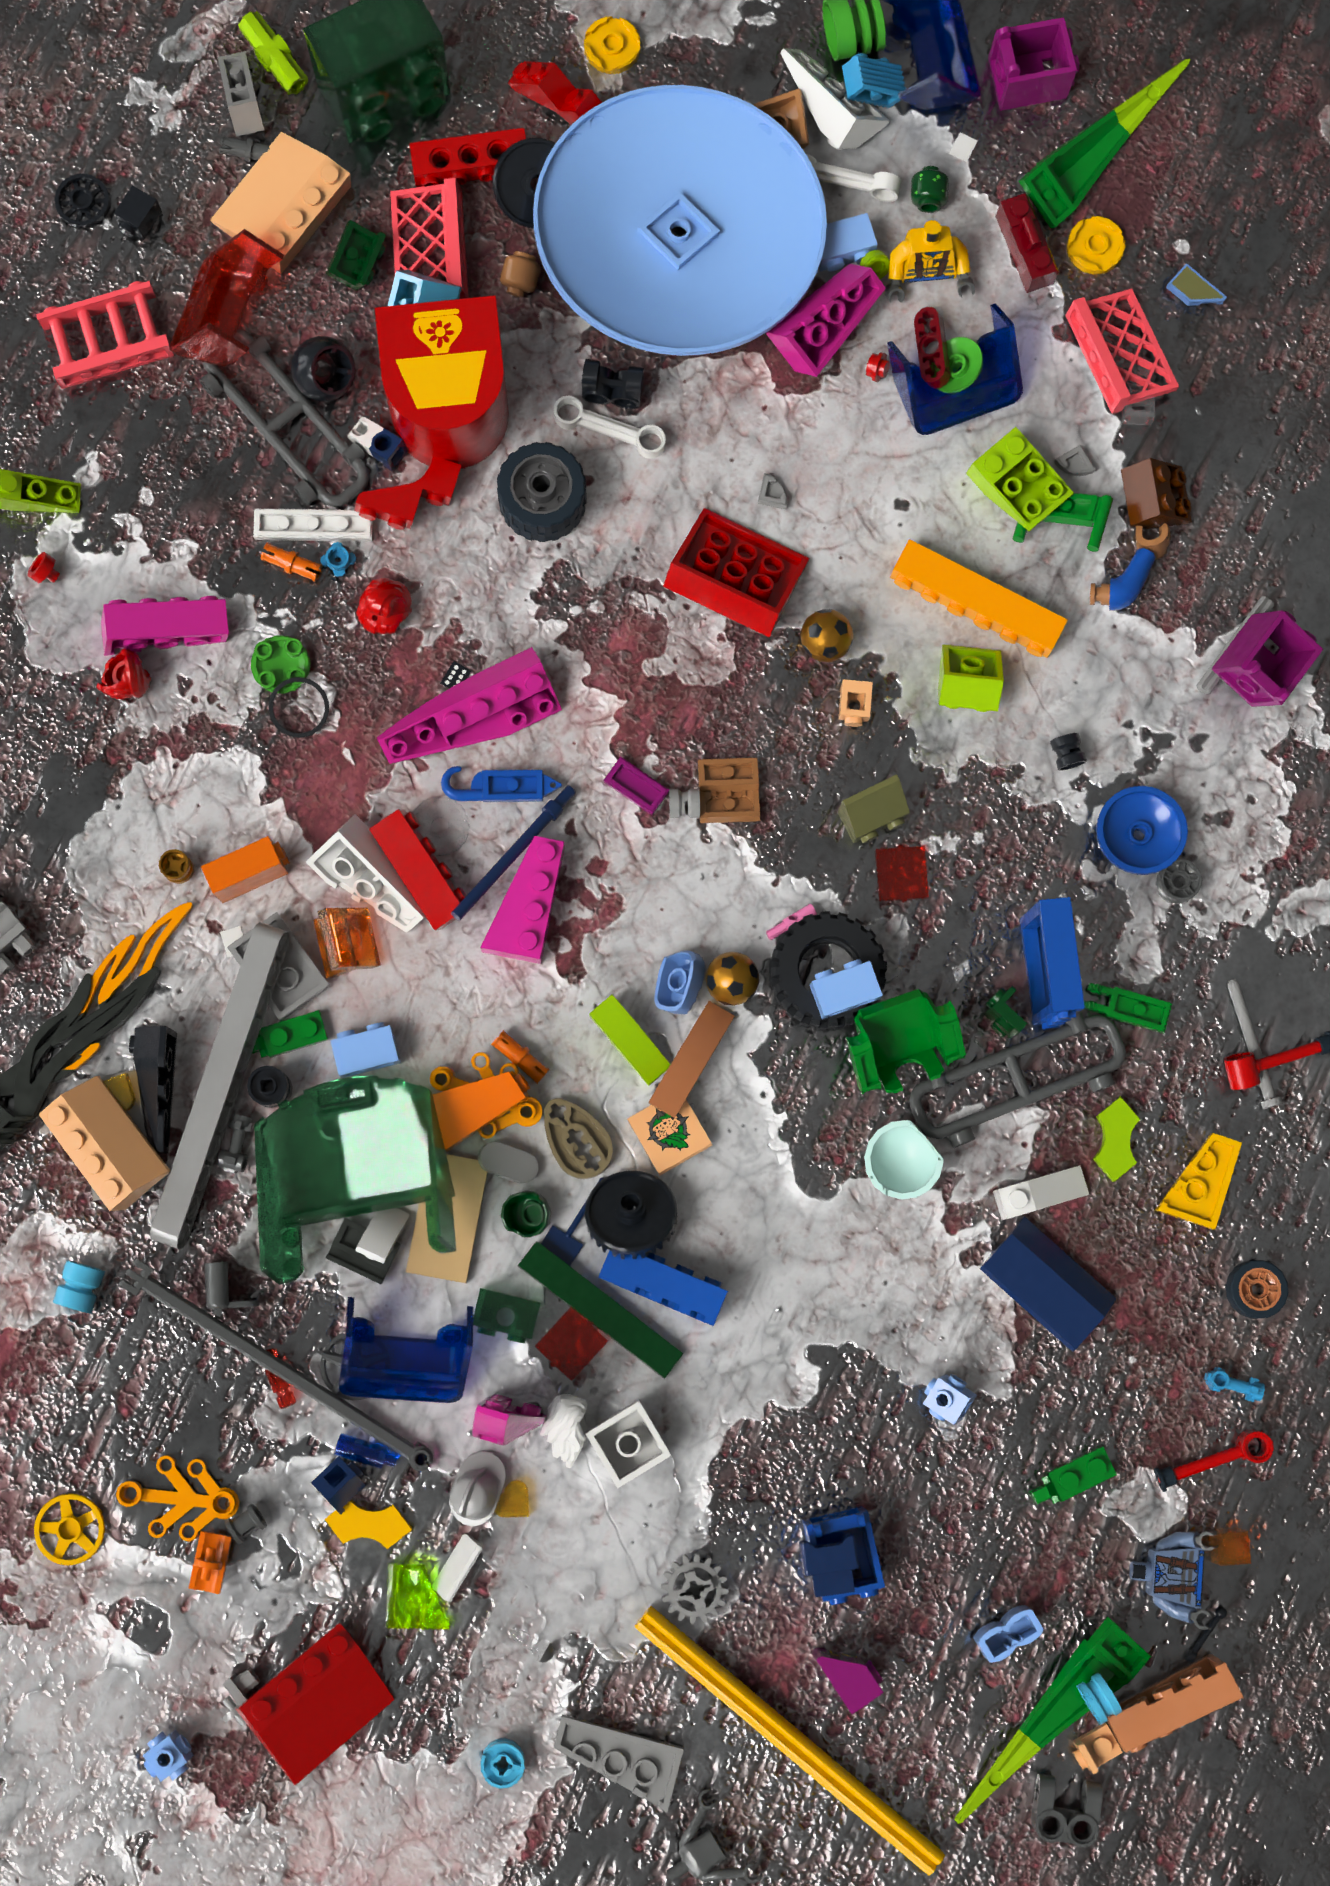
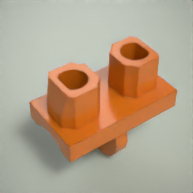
[188,1531,232,1594]

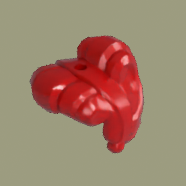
[356,578,412,635]
[97,648,151,699]

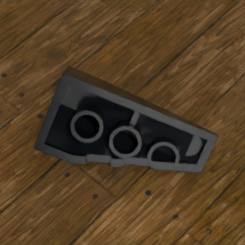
[129,1026,177,1154]

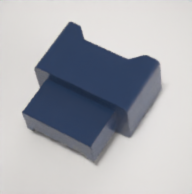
[799,1534,859,1598]

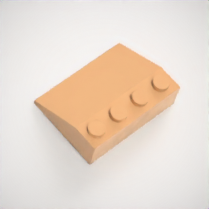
[210,132,351,274]

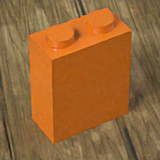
[201,836,290,903]

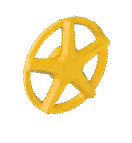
[34,1493,105,1565]

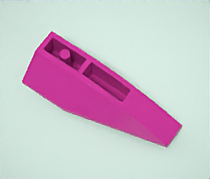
[377,647,562,764]
[472,1394,547,1446]

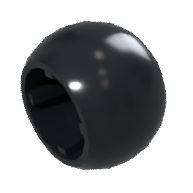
[291,336,356,402]

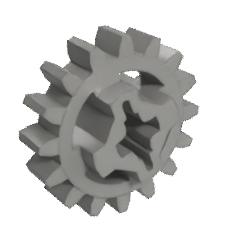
[661,1553,729,1624]

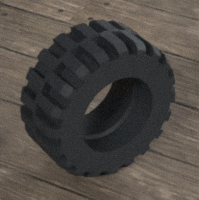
[769,911,887,1031]

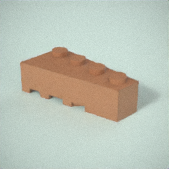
[1107,1654,1244,1753]

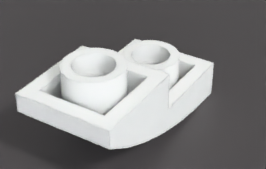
[355,1202,410,1264]

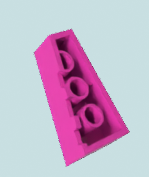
[766,264,886,377]

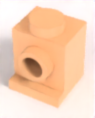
[838,679,873,727]

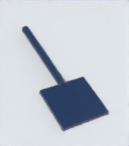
[541,1177,604,1266]

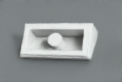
[432,1534,484,1602]

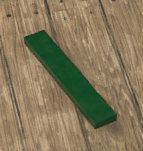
[518,1241,683,1379]

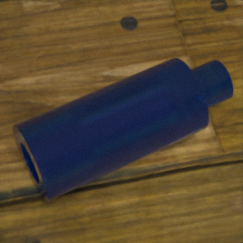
[334,1433,398,1469]

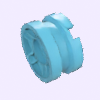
[1077,1672,1123,1725]
[480,1738,525,1789]

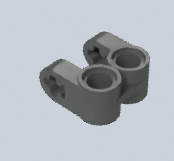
[1031,1774,1103,1847]

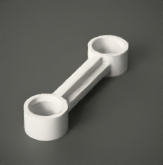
[805,153,901,202]
[554,396,666,459]

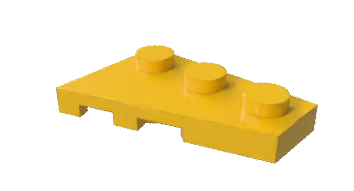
[1155,1133,1242,1230]

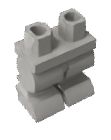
[0,901,37,976]

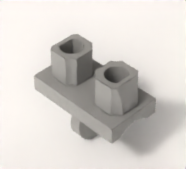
[222,1668,260,1726]

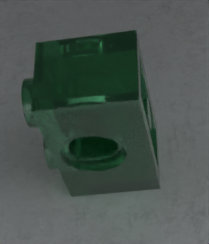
[471,1288,541,1344]

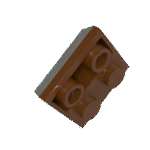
[1121,458,1192,529]

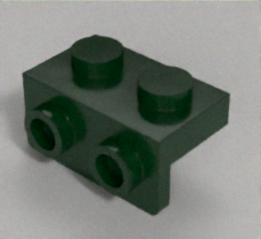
[325,220,386,291]
[984,986,1028,1039]

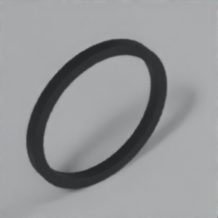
[268,677,329,738]

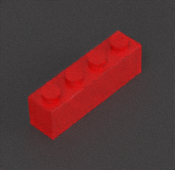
[369,809,470,930]

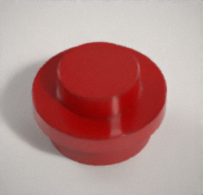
[866,352,890,382]

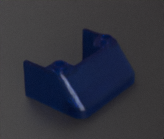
[883,0,981,110]
[887,303,1023,435]
[339,1297,473,1403]

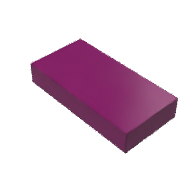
[603,756,669,816]

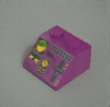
[811,1648,884,1715]

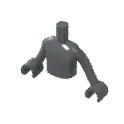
[667,1788,763,1883]

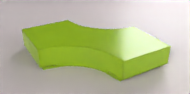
[1093,1096,1140,1182]

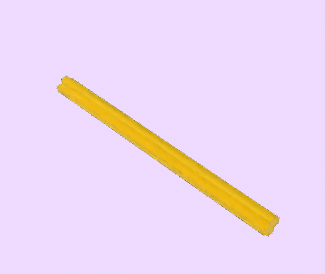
[635,1606,945,1876]

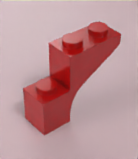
[507,61,602,125]
[354,457,461,530]

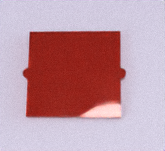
[875,845,929,903]
[535,1307,608,1381]

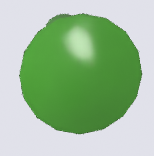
[251,635,310,694]

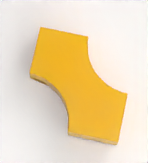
[325,1500,413,1549]

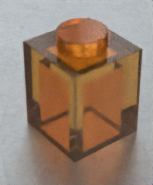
[1209,1528,1251,1566]

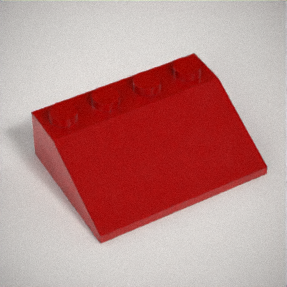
[663,508,809,637]
[236,1623,395,1786]

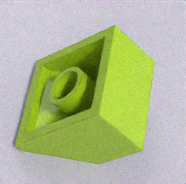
[938,644,1004,712]

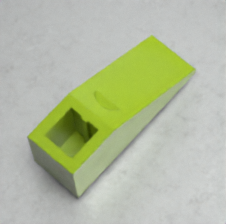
[0,469,81,513]

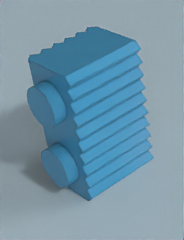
[842,53,907,108]

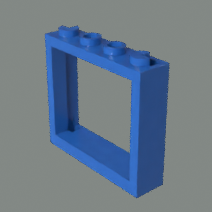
[1020,897,1085,1030]

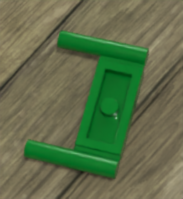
[1012,493,1113,552]

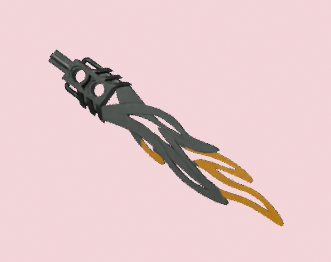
[0,902,193,1151]

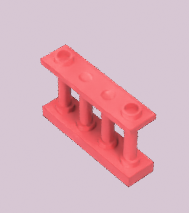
[36,281,174,389]

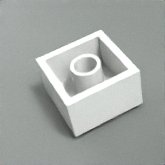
[585,1400,671,1489]

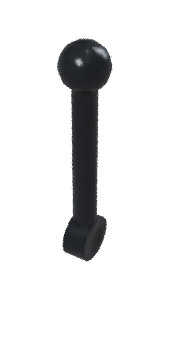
[1185,1606,1227,1664]

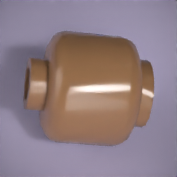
[500,251,541,298]

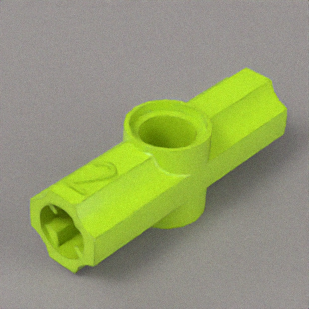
[238,11,309,95]

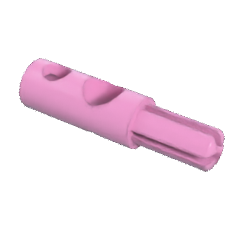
[766,903,817,940]

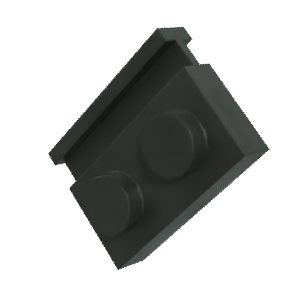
[326,1218,401,1285]

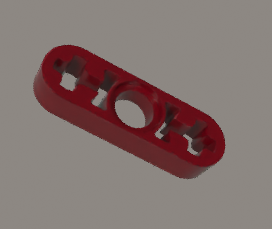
[914,307,951,388]

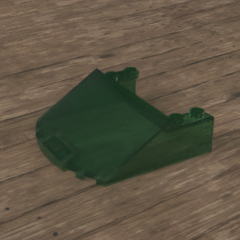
[254,1075,456,1285]

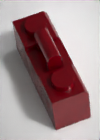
[995,193,1059,293]

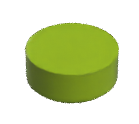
[860,250,890,279]

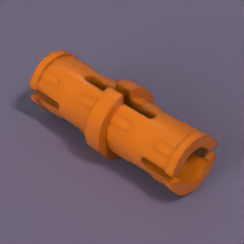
[261,542,323,582]
[491,1030,550,1084]

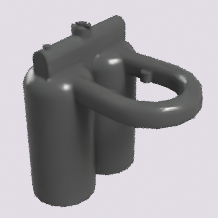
[204,1262,260,1319]

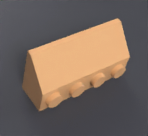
[38,1076,170,1211]

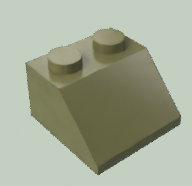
[838,774,910,844]

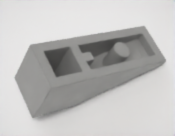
[217,51,264,136]

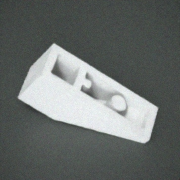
[993,1166,1090,1220]

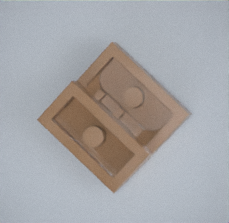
[698,758,760,823]

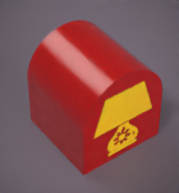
[374,295,509,469]

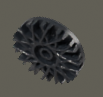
[491,138,555,228]
[585,1170,677,1259]

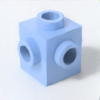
[923,1374,977,1425]
[143,1729,194,1782]

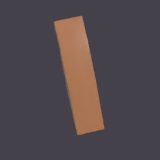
[648,1001,735,1119]

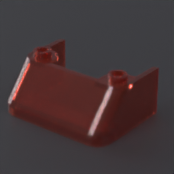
[169,229,284,367]

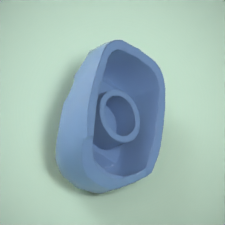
[654,950,706,1015]

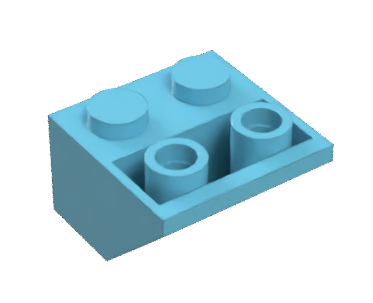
[388,270,462,306]

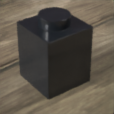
[113,185,162,240]

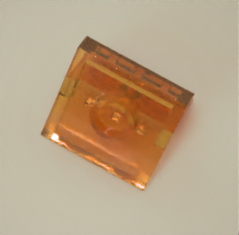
[313,907,381,978]

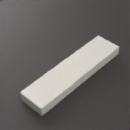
[253,509,373,542]

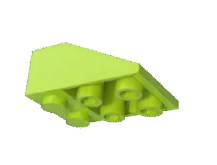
[966,427,1074,531]

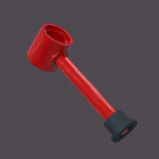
[1223,1031,1330,1090]
[1154,1429,1274,1492]

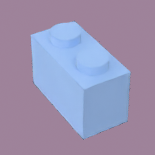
[819,213,878,271]
[810,959,883,1020]
[330,1022,401,1078]

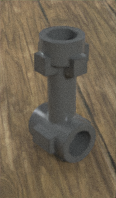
[218,1114,254,1173]

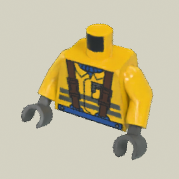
[885,220,975,303]

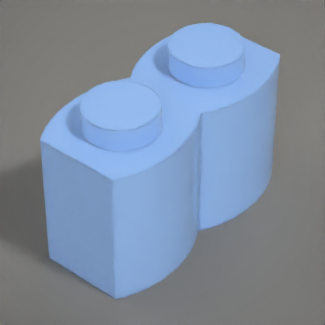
[973,1605,1044,1663]

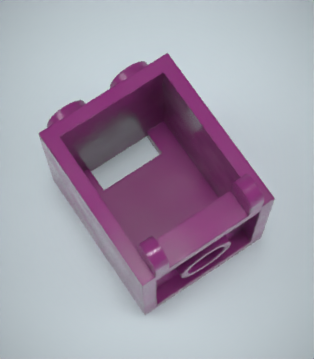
[988,17,1079,111]
[1212,610,1323,707]

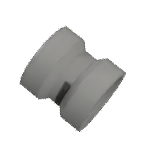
[669,788,700,819]

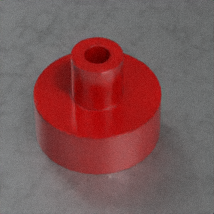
[27,552,60,583]

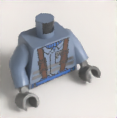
[1129,1530,1219,1630]

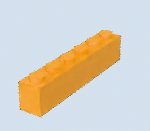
[890,539,1068,658]

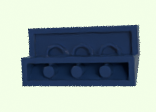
[980,1216,1117,1352]

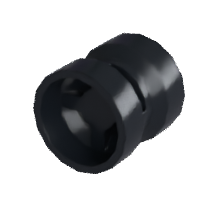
[1050,733,1087,771]

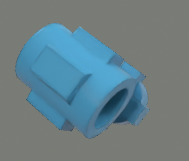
[1204,1367,1265,1402]

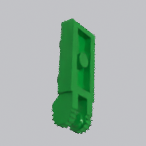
[1084,983,1172,1034]

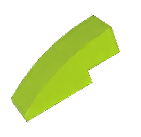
[589,994,670,1086]

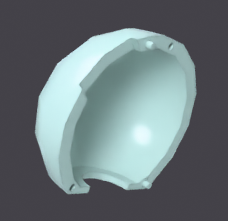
[864,1120,944,1199]

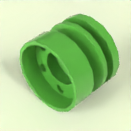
[822,0,886,62]

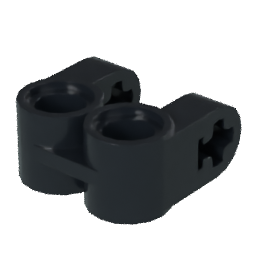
[582,359,644,409]

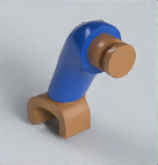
[1090,523,1171,611]

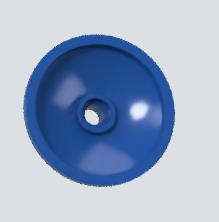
[1096,786,1188,875]

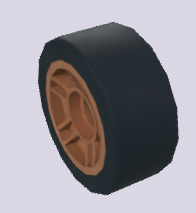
[1225,1260,1289,1319]

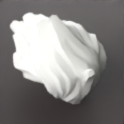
[540,1394,588,1468]

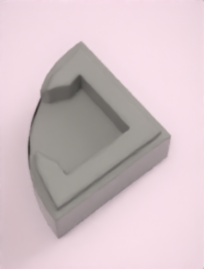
[1054,445,1096,476]
[758,473,787,510]

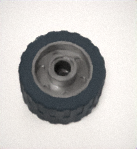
[497,442,587,542]

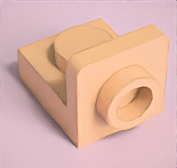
[1073,1723,1123,1775]

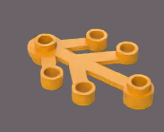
[430,1052,543,1139]
[116,1455,240,1541]

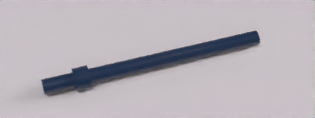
[451,785,576,921]

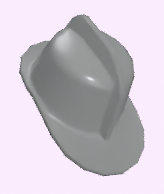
[449,1451,506,1527]

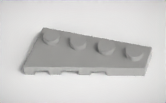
[553,1714,684,1813]

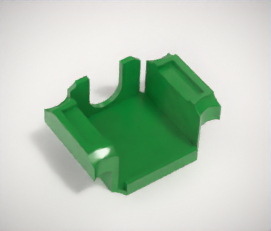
[846,989,966,1095]

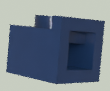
[311,1456,366,1515]

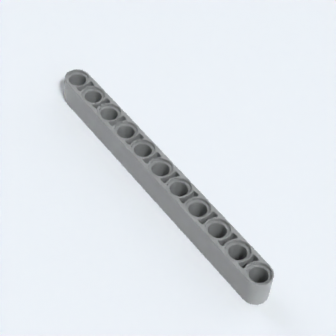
[150,922,290,1250]

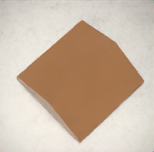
[753,88,810,149]

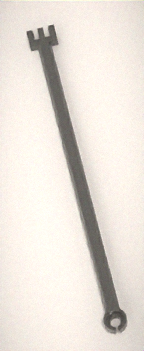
[118,1258,433,1471]

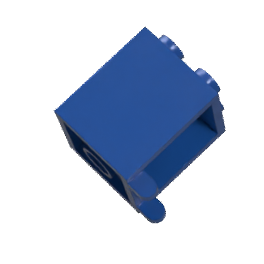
[802,1506,885,1605]

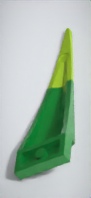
[1018,59,1190,228]
[955,1617,1151,1824]

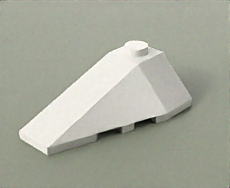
[781,48,889,150]
[306,814,425,932]

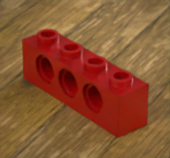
[409,128,526,188]

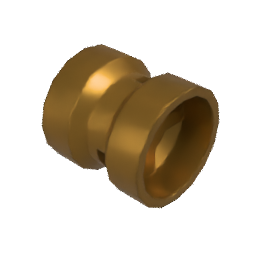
[159,849,194,884]

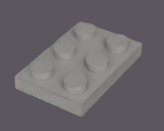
[227,912,330,1021]

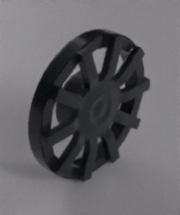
[54,174,110,228]

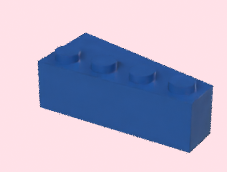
[598,1250,728,1326]

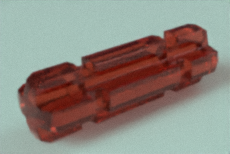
[265,1349,296,1409]

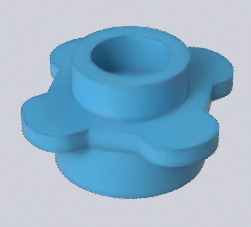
[320,542,356,577]

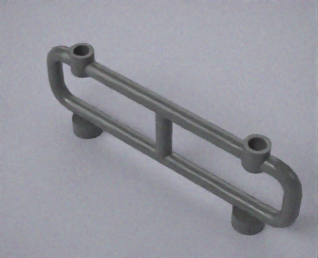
[199,329,370,507]
[909,1012,1126,1148]

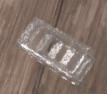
[1122,366,1155,425]

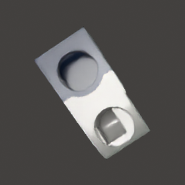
[347,417,408,472]

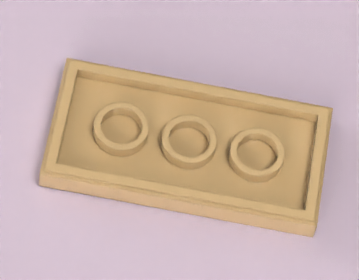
[406,1152,488,1283]

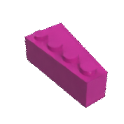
[101,596,229,656]
[480,836,565,964]

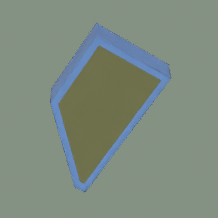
[1166,263,1227,306]

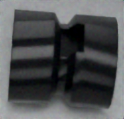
[247,1066,293,1109]

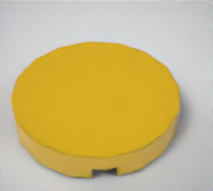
[584,16,640,74]
[1067,216,1126,275]

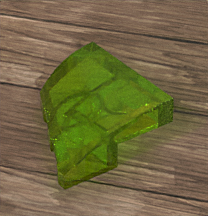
[386,1563,450,1629]

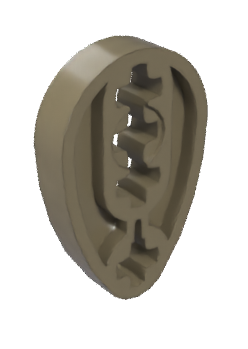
[544,1098,613,1179]

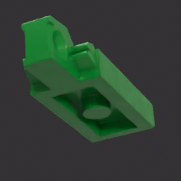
[252,1010,328,1058]
[1030,1446,1117,1504]

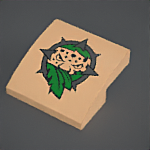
[627,1100,712,1176]

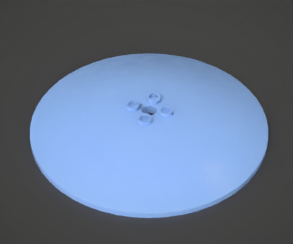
[533,85,827,356]

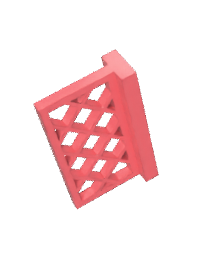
[390,178,469,299]
[1065,288,1179,414]

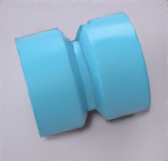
[53,1260,106,1313]

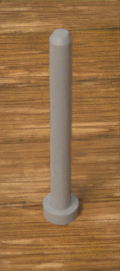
[1227,979,1283,1110]

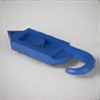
[441,766,562,802]

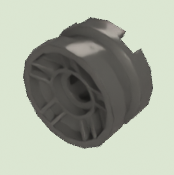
[1156,859,1202,904]

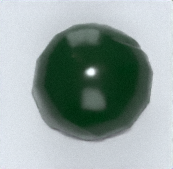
[501,1190,551,1238]

